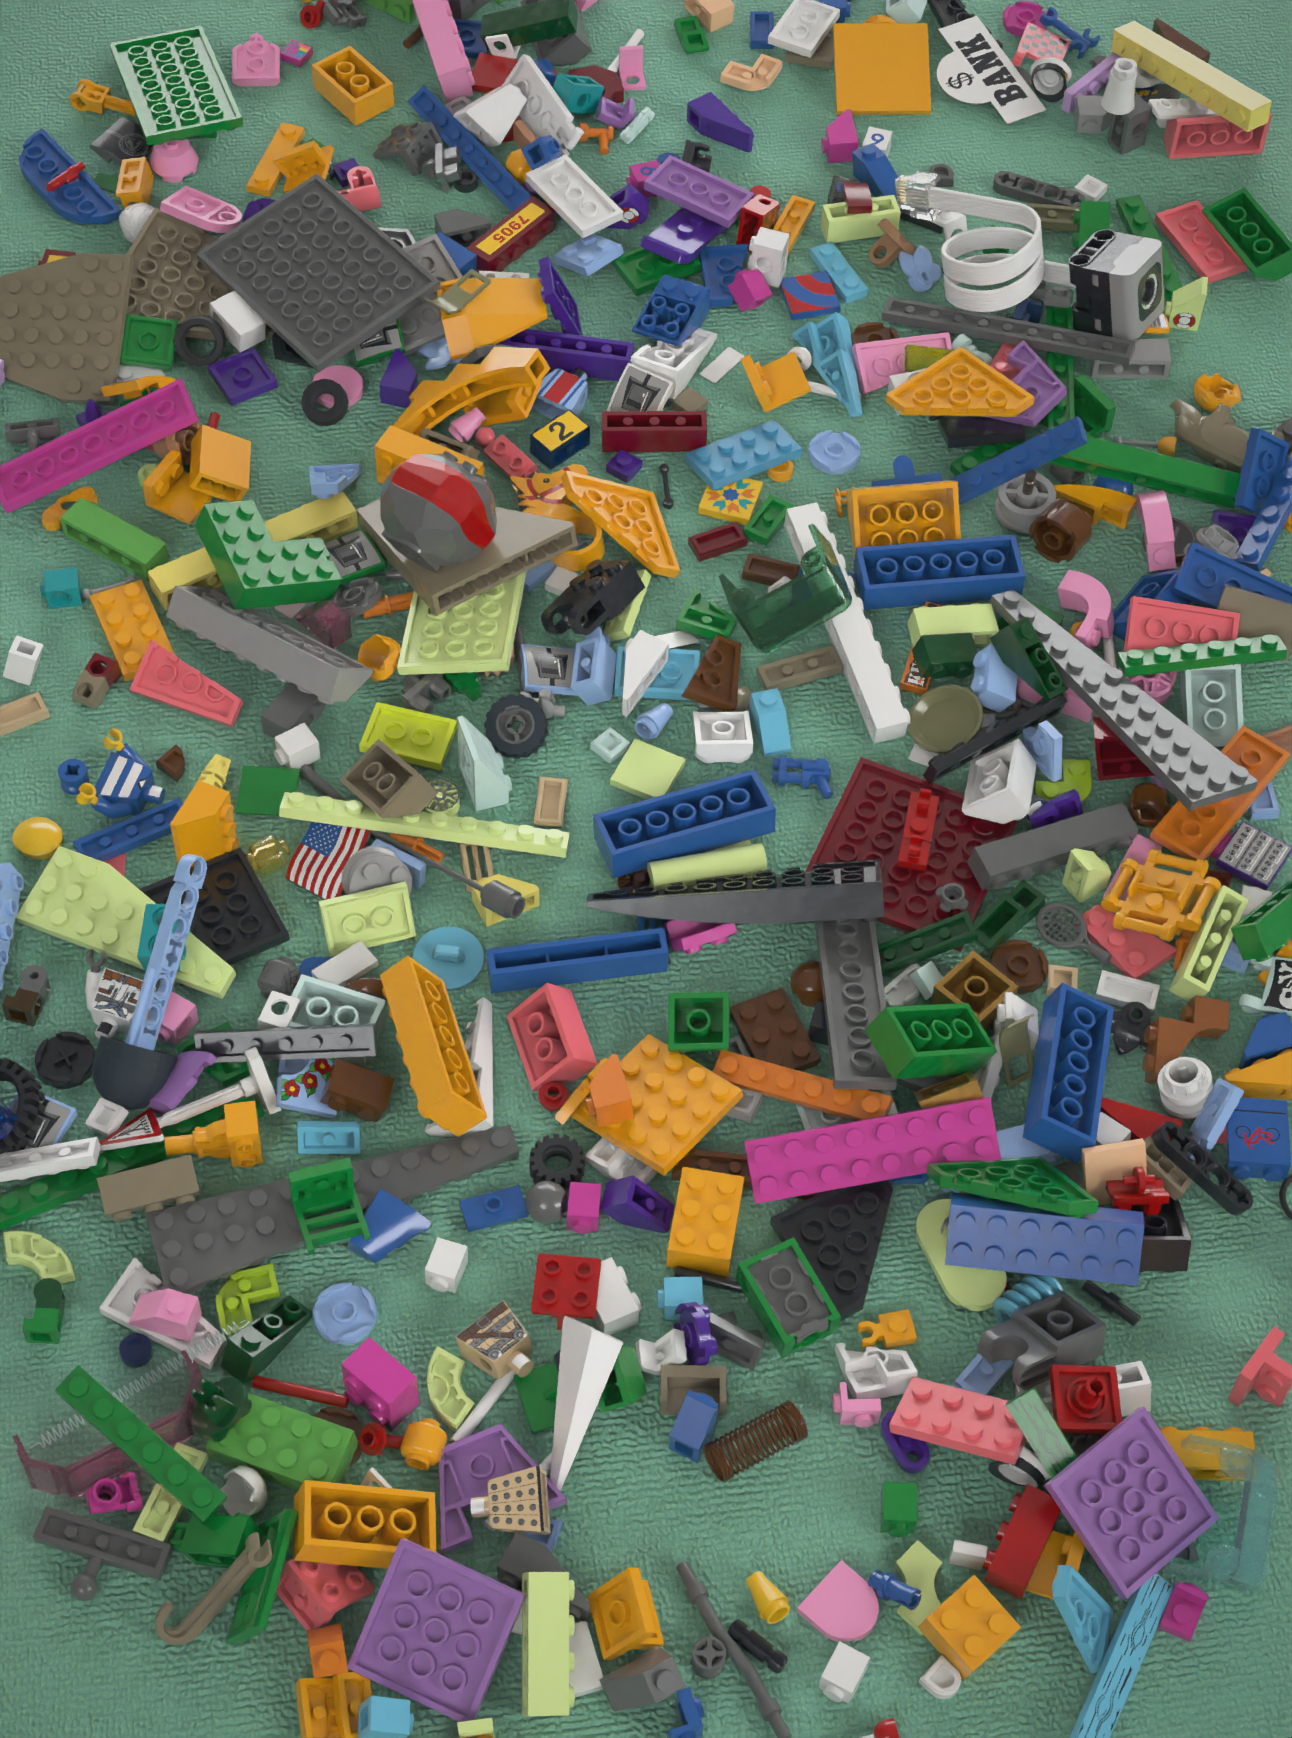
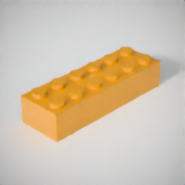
[380,956,488,1137]

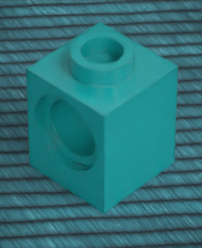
[40,567,82,609]

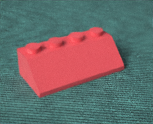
[1163,113,1272,159]

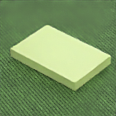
[319,881,416,957]

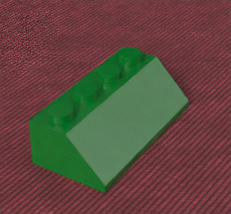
[1202,187,1292,281]

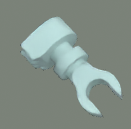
[952,334,993,365]

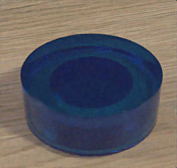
[119,1333,153,1368]

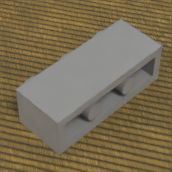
[1089,339,1171,379]

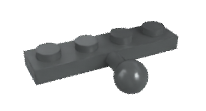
[33,1506,173,1601]

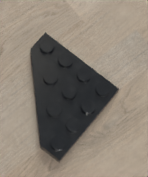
[770,1180,893,1321]

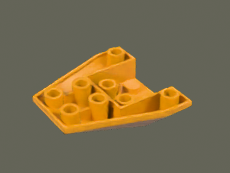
[437,278,548,360]

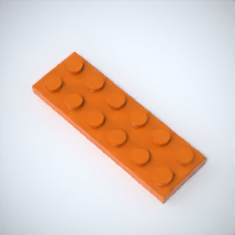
[1150,725,1291,861]

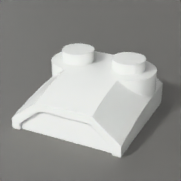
[693,711,753,763]

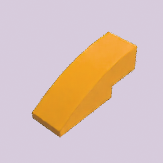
[1054,484,1137,529]

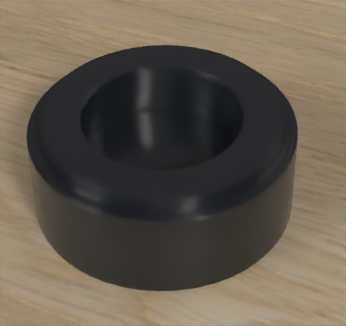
[454,170,478,193]

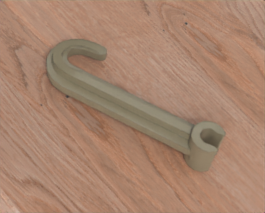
[155,1532,272,1645]

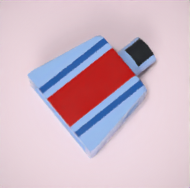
[531,368,588,420]

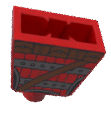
[736,195,780,253]

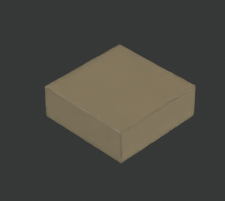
[672,387,708,411]

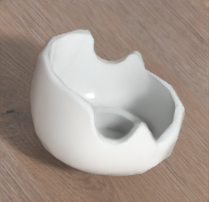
[220,1465,267,1517]

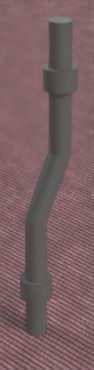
[676,1561,792,1738]

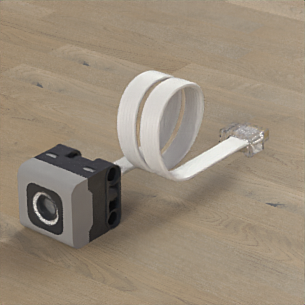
[895,171,1165,340]

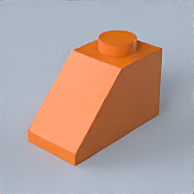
[585,1053,634,1127]

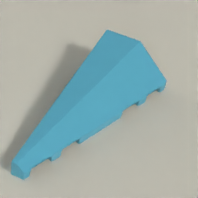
[792,312,863,417]

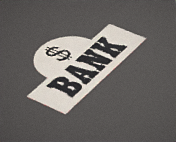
[937,16,1046,124]

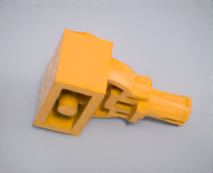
[164,1101,263,1168]

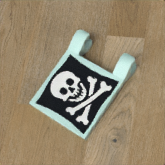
[1239,957,1292,1017]

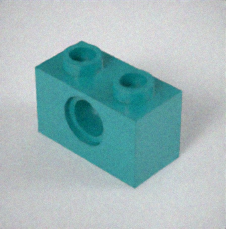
[553,74,605,116]

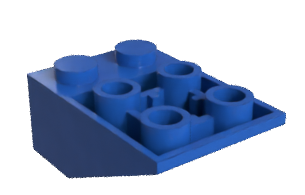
[632,274,711,347]

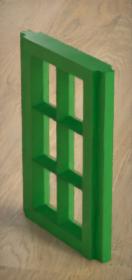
[226,1509,298,1645]

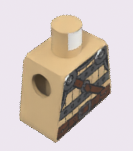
[456,1300,534,1379]

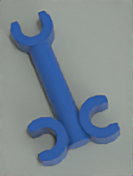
[1039,7,1101,59]

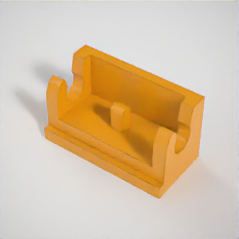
[116,157,154,208]

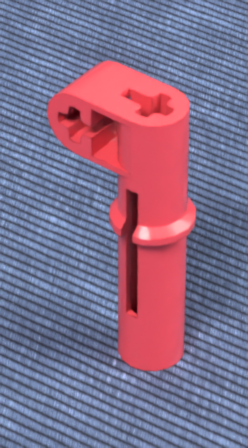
[337,166,381,212]

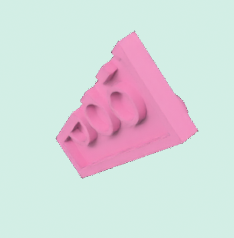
[852,332,953,396]

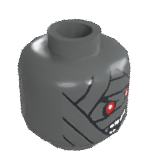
[257,956,301,1003]

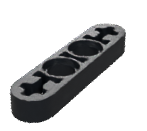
[1152,1121,1253,1216]

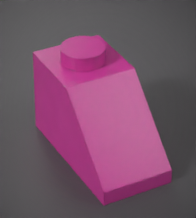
[821,110,859,163]

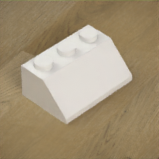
[962,739,1037,824]

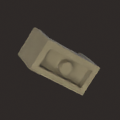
[660,1365,726,1415]

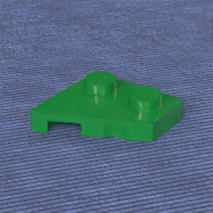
[675,588,737,639]

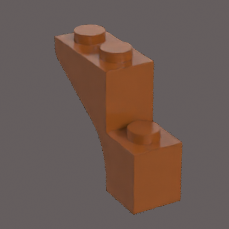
[1142,996,1230,1083]

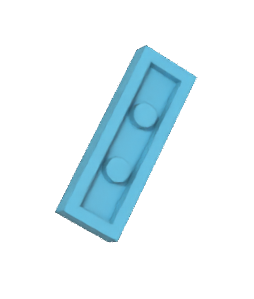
[810,241,868,304]

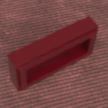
[688,522,748,562]

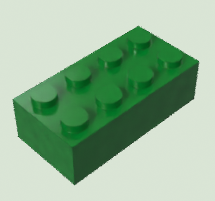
[865,1003,997,1079]

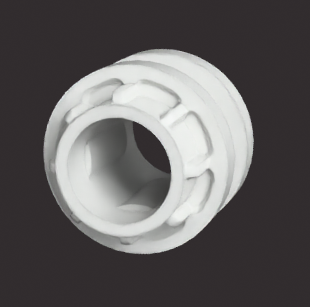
[1158,1057,1213,1119]

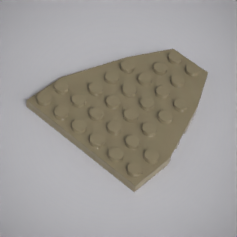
[127,208,275,340]
[0,253,134,405]

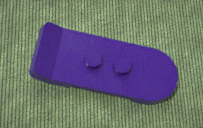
[640,207,731,264]

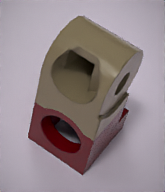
[73,652,122,709]

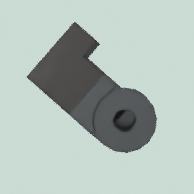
[2,965,50,1027]

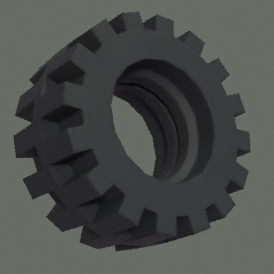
[529,1134,585,1191]

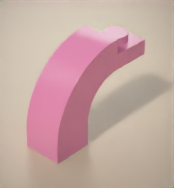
[1135,490,1176,572]
[1057,570,1114,651]

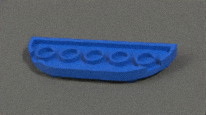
[19,128,122,224]

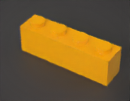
[1160,1426,1257,1481]

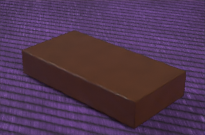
[741,553,801,590]

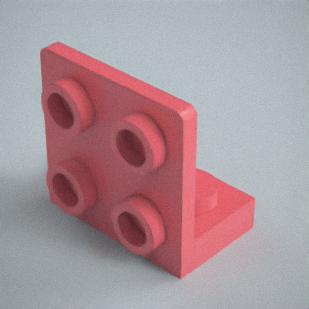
[276,1559,375,1630]

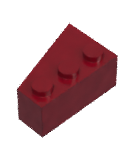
[1093,716,1155,781]

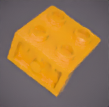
[741,352,811,413]
[142,449,214,524]
[1025,1531,1085,1600]

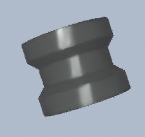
[691,1636,727,1679]

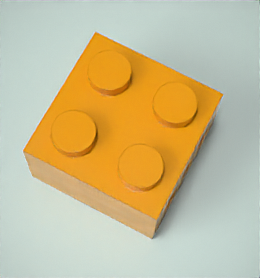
[918,1575,1021,1680]

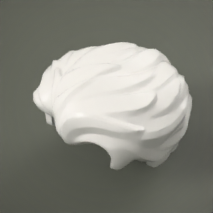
[119,202,155,243]

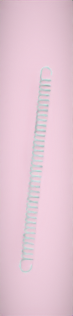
[28,1320,249,1449]

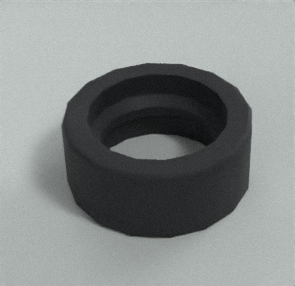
[174,315,226,367]

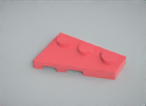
[1075,904,1178,980]

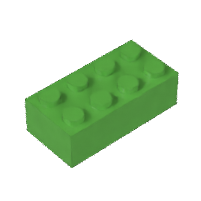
[206,1393,359,1491]

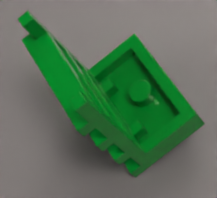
[1040,374,1117,438]
[288,1158,371,1255]

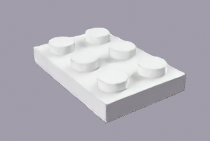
[768,0,840,58]

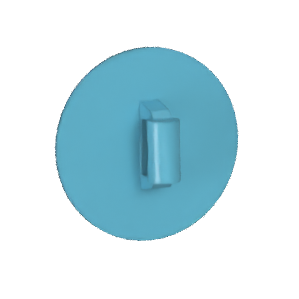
[413,926,484,990]

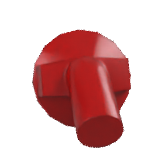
[300,0,325,29]
[359,1422,404,1456]

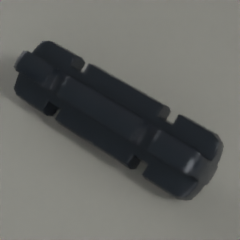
[727,1619,788,1674]

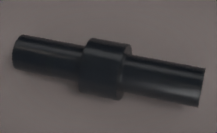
[1081,1280,1141,1327]

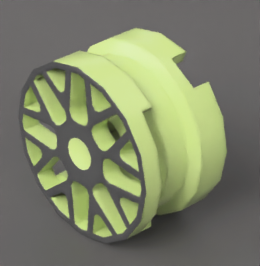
[422,779,460,816]

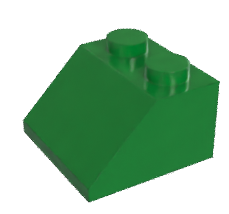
[668,992,731,1051]

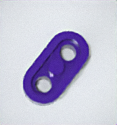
[880,1410,930,1474]

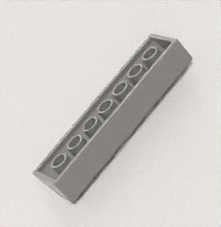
[166,586,373,705]

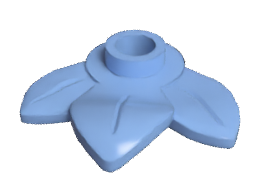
[899,245,941,292]
[417,337,465,370]

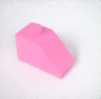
[129,1288,202,1342]

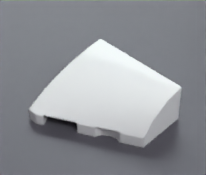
[835,1343,918,1399]

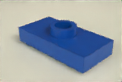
[459,1185,528,1233]

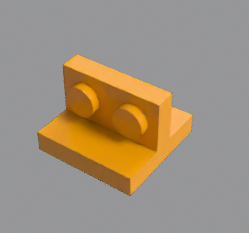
[587,1567,665,1660]

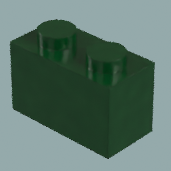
[912,633,978,679]

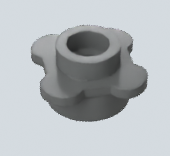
[936,883,968,912]

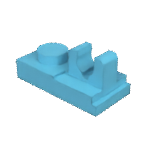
[297,1121,361,1154]

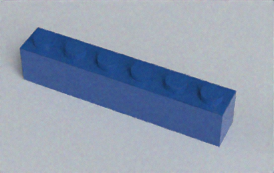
[487,928,669,994]

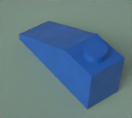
[852,143,911,209]

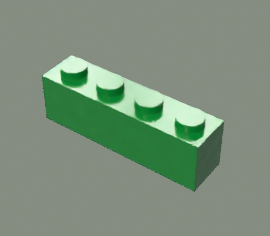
[1231,881,1292,962]

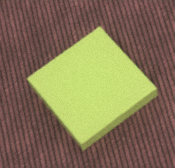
[610,739,686,800]

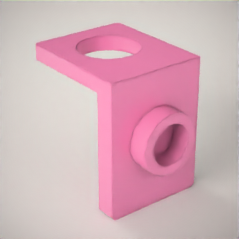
[619,45,646,91]

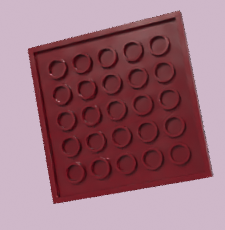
[805,757,1019,952]

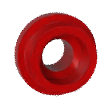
[538,1081,569,1111]

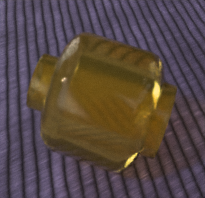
[245,834,290,877]

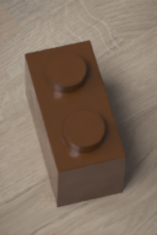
[320,1058,394,1122]

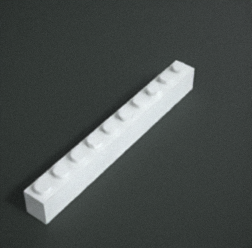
[784,502,910,744]

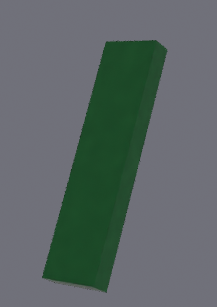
[878,911,979,976]

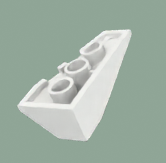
[631,328,718,399]

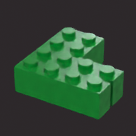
[195,500,342,610]

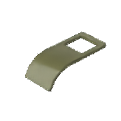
[424,269,491,314]
[999,1014,1034,1087]

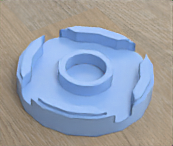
[808,430,860,475]
[312,1282,377,1345]

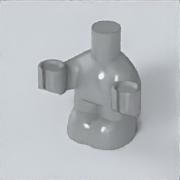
[521,689,566,719]

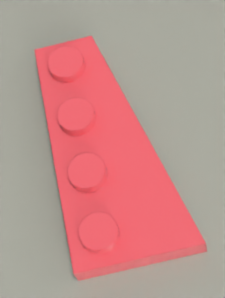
[129,639,244,728]

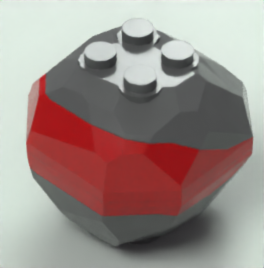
[380,451,497,573]

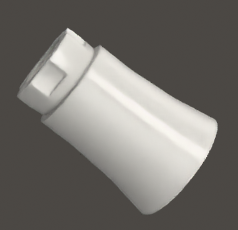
[1101,57,1137,115]

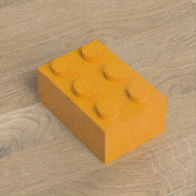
[312,46,394,126]
[666,1167,744,1277]

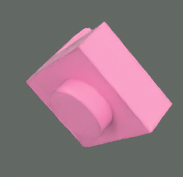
[832,1382,882,1428]

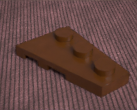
[681,635,742,712]

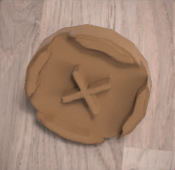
[869,218,916,268]

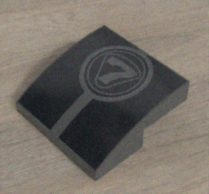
[90,117,154,166]

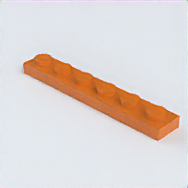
[712,1051,893,1121]

